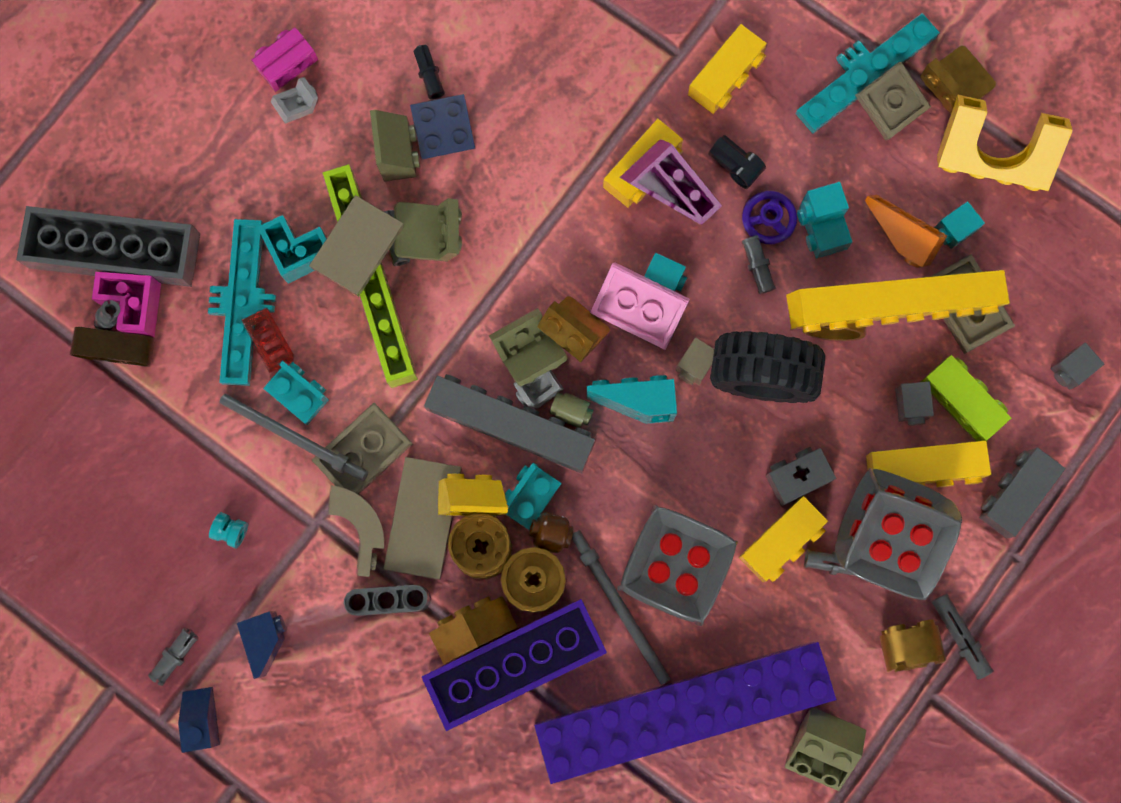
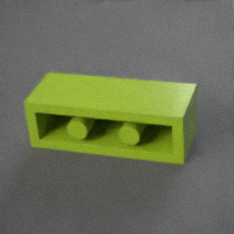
[920,355,1011,442]

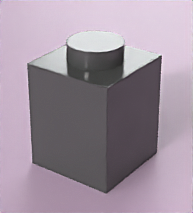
[1050,342,1104,390]
[895,382,934,426]

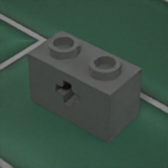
[766,447,837,506]

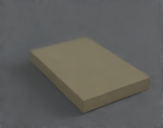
[309,195,404,297]
[930,254,1015,354]
[312,403,413,495]

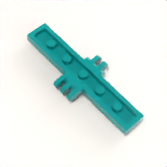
[795,13,940,134]
[207,219,276,386]

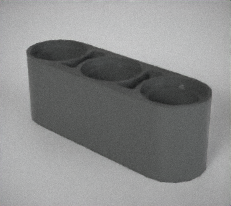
[343,585,431,616]

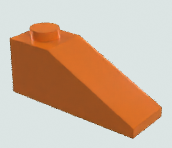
[865,194,948,268]

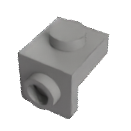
[271,77,318,124]
[513,370,564,409]

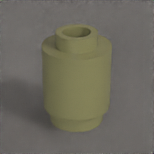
[550,392,594,428]

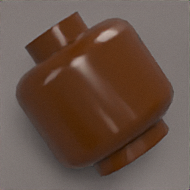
[529,512,573,553]

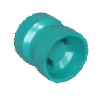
[209,512,248,549]

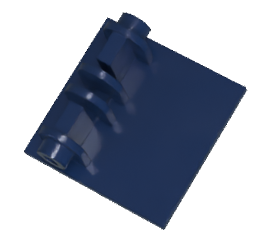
[410,94,475,159]

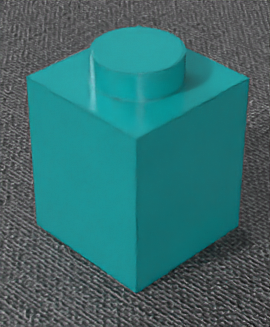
[934,201,985,249]
[644,253,688,292]

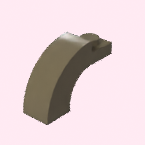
[328,485,384,577]

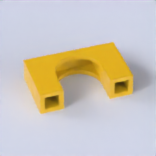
[937,95,1073,191]

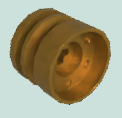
[448,513,512,579]

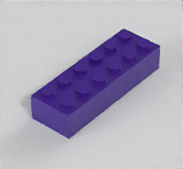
[421,599,607,731]

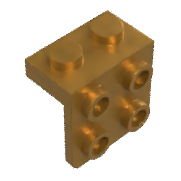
[920,46,996,114]
[537,296,610,362]

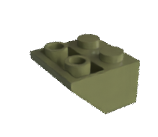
[784,707,866,791]

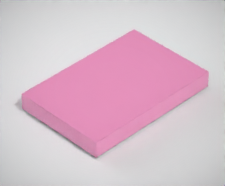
[590,262,690,350]

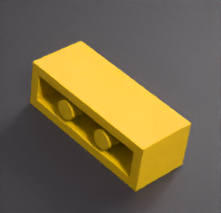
[688,24,767,114]
[603,119,683,208]
[738,496,828,582]

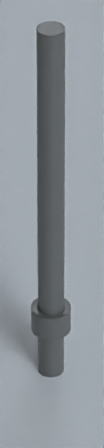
[220,394,368,481]
[572,530,671,685]

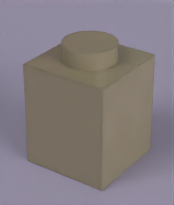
[676,337,714,385]

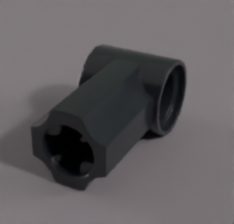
[708,135,766,189]

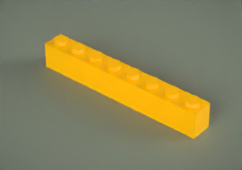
[786,270,1010,333]

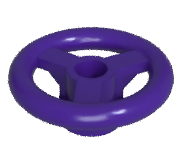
[742,191,797,245]

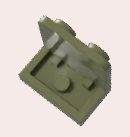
[394,198,462,262]
[489,308,568,386]

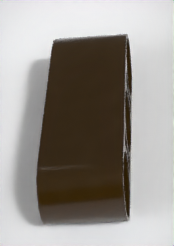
[69,327,155,367]

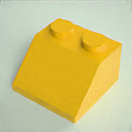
[438,473,508,517]

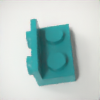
[263,360,329,425]
[505,463,562,530]

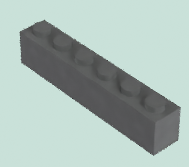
[424,374,595,474]

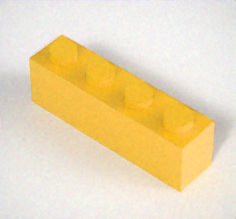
[866,441,991,488]

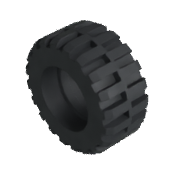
[710,331,826,403]

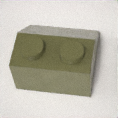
[370,110,420,182]

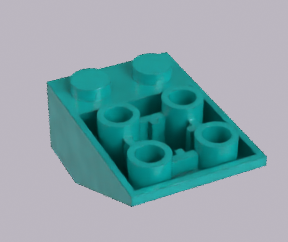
[587,375,677,424]

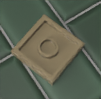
[855,62,931,140]

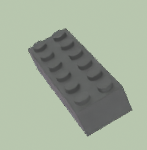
[16,206,200,287]

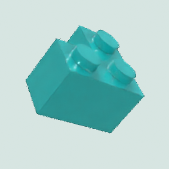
[797,182,853,259]
[257,215,327,284]

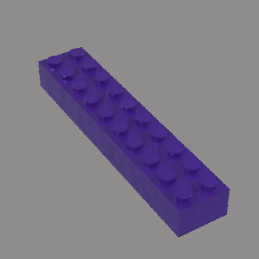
[534,642,837,784]

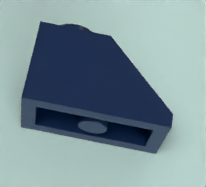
[237,611,286,679]
[178,687,220,753]

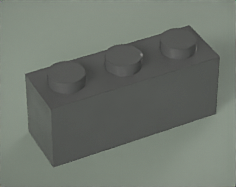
[979,447,1066,539]

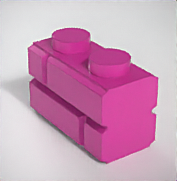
[251,27,318,92]

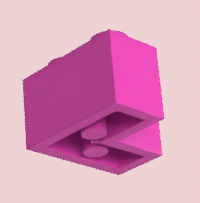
[92,272,161,338]

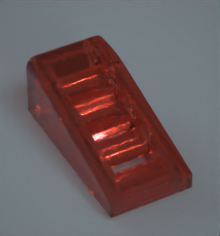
[242,308,294,373]

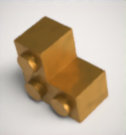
[429,596,518,665]

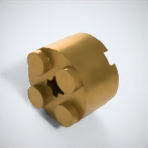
[879,619,946,672]

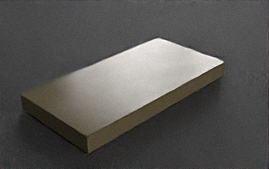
[384,457,462,580]

